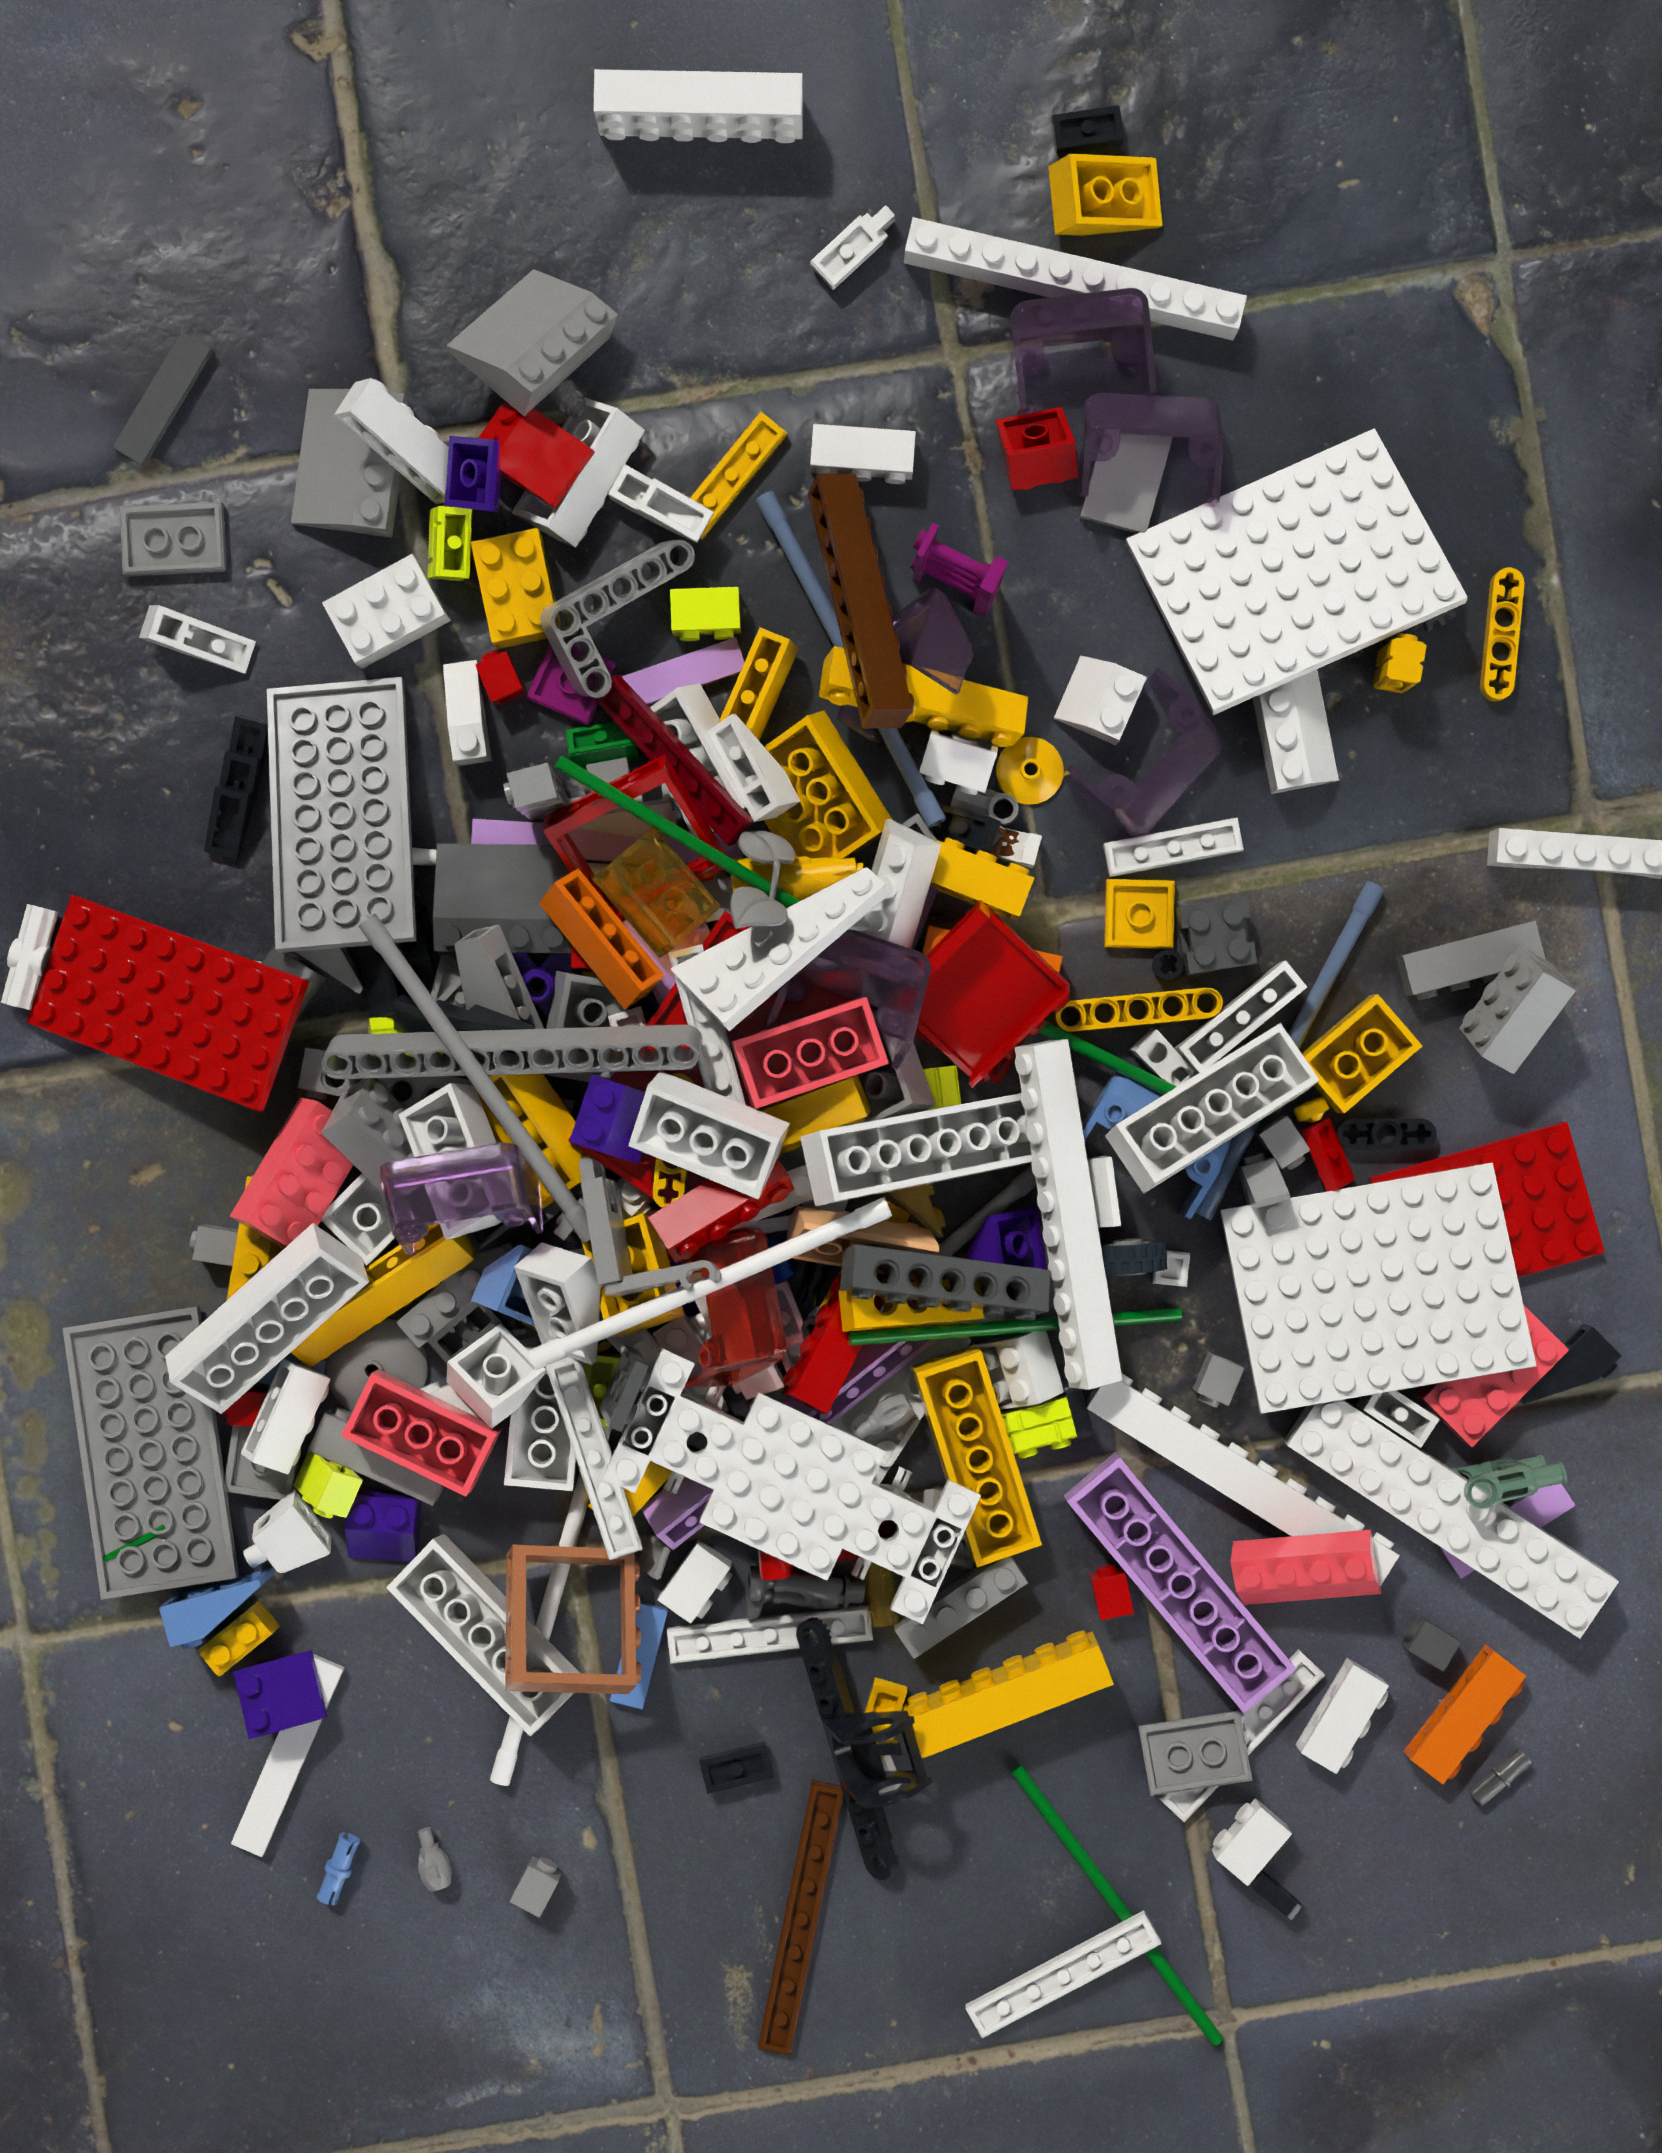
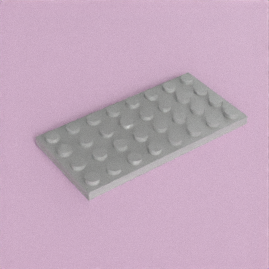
[267,677,416,953]
[62,1306,239,1600]

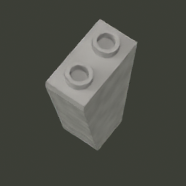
[454,924,544,1055]

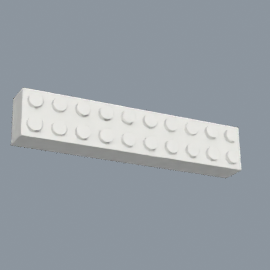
[1284,1399,1619,1639]

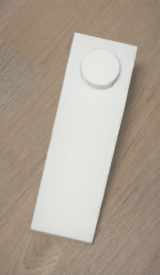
[139,605,256,674]
[443,660,492,766]
[708,714,801,822]

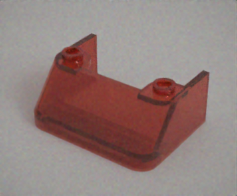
[667,1227,786,1388]

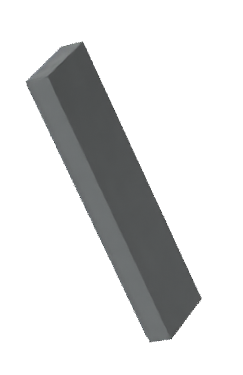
[112,331,214,467]

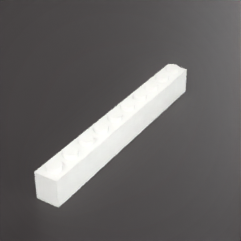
[904,217,1247,340]
[1015,1039,1122,1390]
[1086,1372,1400,1586]

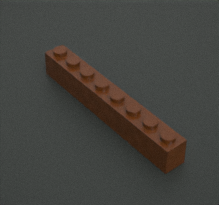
[808,473,914,729]

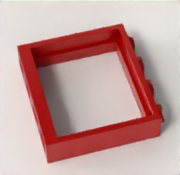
[543,754,726,922]

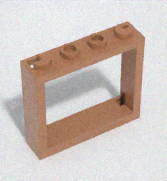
[505,1544,642,1694]

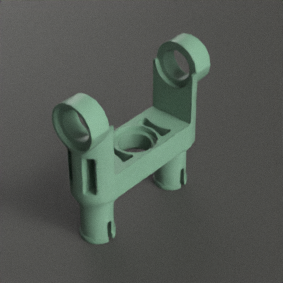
[1451,1455,1567,1509]

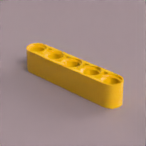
[1053,988,1223,1032]

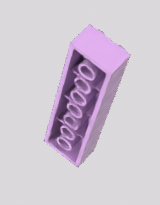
[1064,1452,1297,1713]

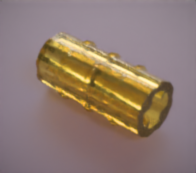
[861,1562,902,1627]

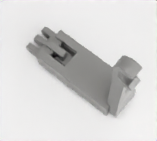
[579,1156,720,1297]

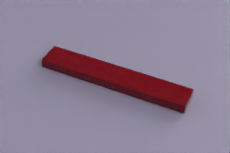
[595,675,754,846]

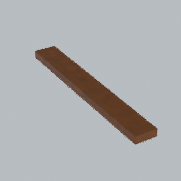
[757,1779,844,2056]

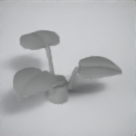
[730,831,869,932]

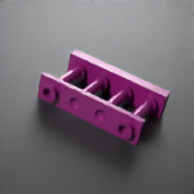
[910,523,1008,618]

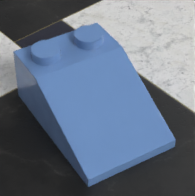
[159,1567,275,1650]

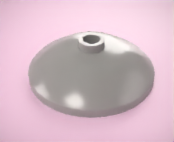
[326,1318,428,1412]

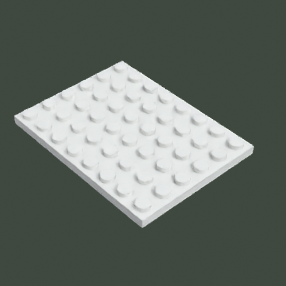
[1126,428,1467,715]
[1220,1162,1536,1414]

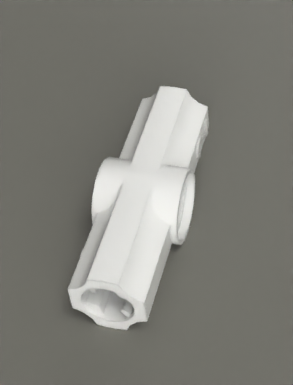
[1,904,58,1010]

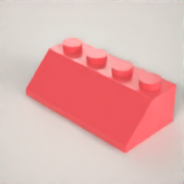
[1230,1530,1381,1605]

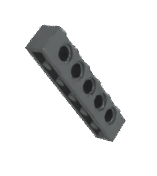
[840,1244,1051,1320]

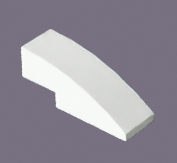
[608,464,714,543]

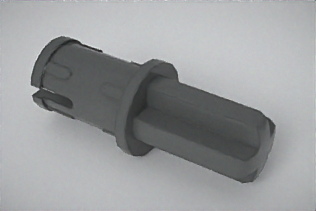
[1469,1747,1533,1806]

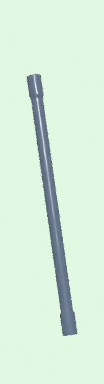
[756,491,946,828]
[1195,881,1385,1221]

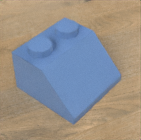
[471,1244,535,1327]

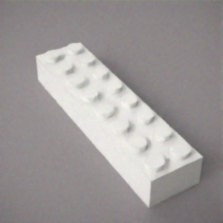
[800,1093,1033,1207]

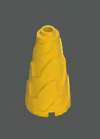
[731,856,864,908]

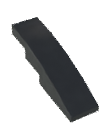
[204,714,268,860]
[394,995,535,1054]

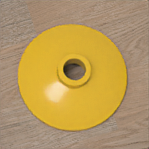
[996,737,1064,805]

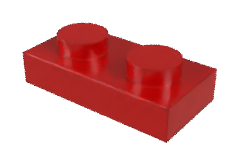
[1301,1117,1355,1191]

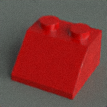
[995,407,1078,491]

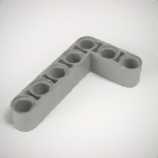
[540,540,695,698]

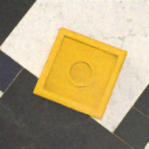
[1104,879,1175,949]

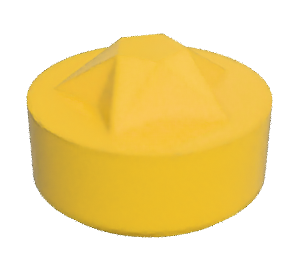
[1293,1096,1329,1123]

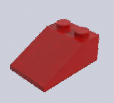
[478,401,595,508]

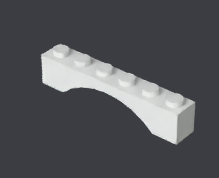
[1487,828,1662,879]

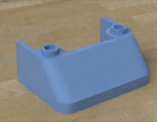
[1082,1071,1232,1219]

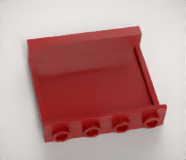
[883,900,1070,1088]

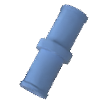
[316,1832,360,1905]

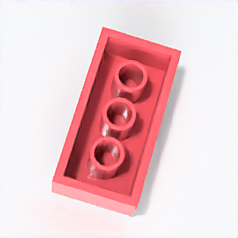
[730,997,889,1109]
[230,1097,353,1249]
[1415,1304,1569,1447]
[341,1369,502,1497]

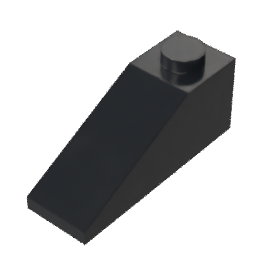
[1519,1324,1622,1404]

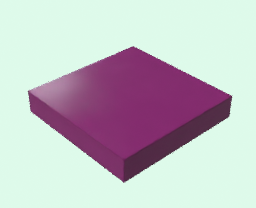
[526,644,616,726]

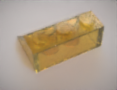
[592,827,721,958]

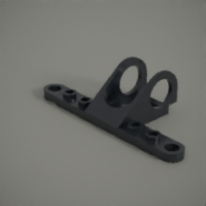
[796,1617,933,1880]

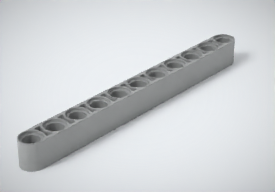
[321,1025,703,1079]

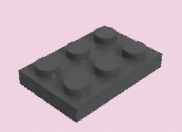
[599,1345,651,1432]

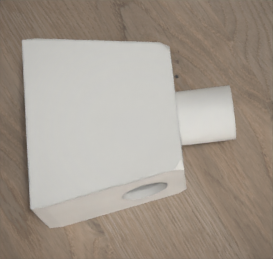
[243,1489,332,1573]

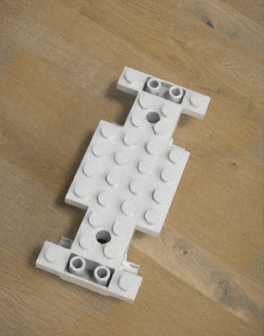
[603,1348,981,1624]

